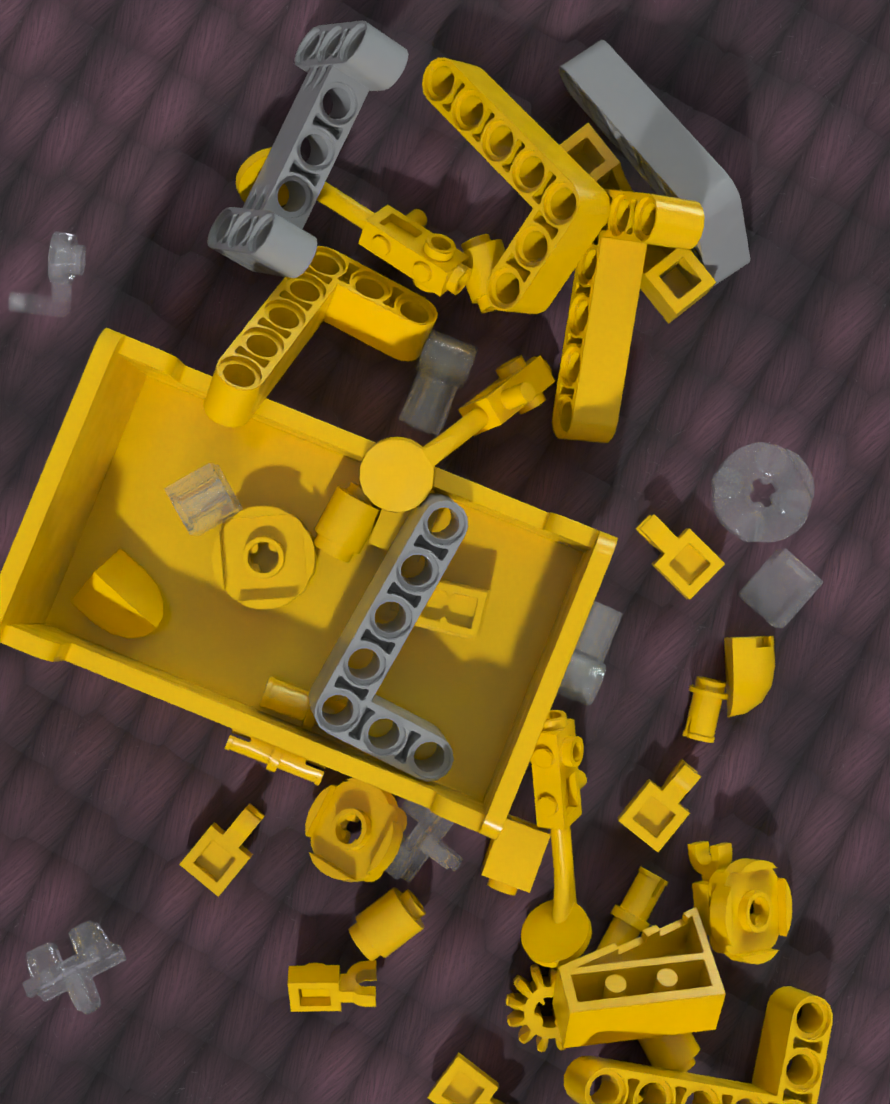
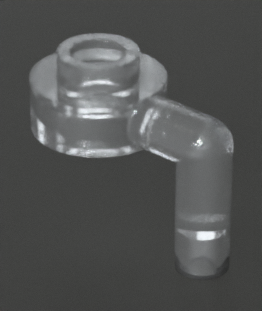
[9,232,86,317]

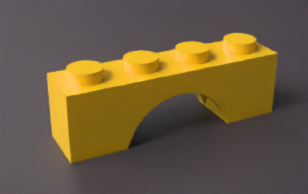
[560,123,717,324]

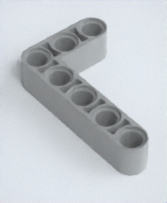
[559,39,750,286]
[308,492,468,781]

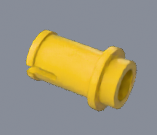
[682,676,729,743]

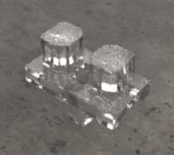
[385,800,463,882]
[22,920,127,1015]

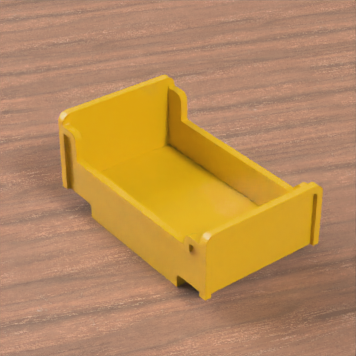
[0,328,618,840]

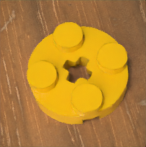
[211,506,317,610]
[305,778,407,882]
[708,858,792,964]

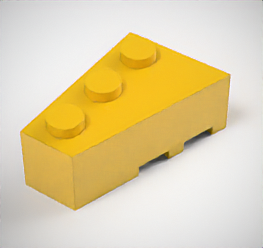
[552,907,726,1048]

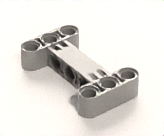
[207,20,409,278]

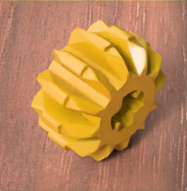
[505,964,566,1052]

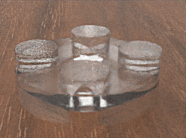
[711,442,815,543]

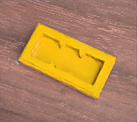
[378,569,491,641]

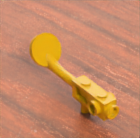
[236,147,472,296]
[359,355,555,513]
[521,710,592,968]

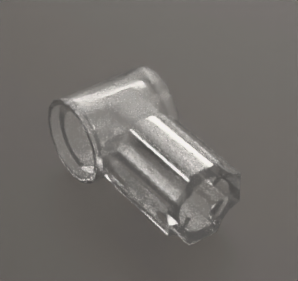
[399,329,479,437]
[557,601,623,706]

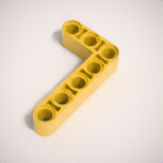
[422,58,611,314]
[552,189,705,443]
[203,246,438,428]
[564,986,833,1104]

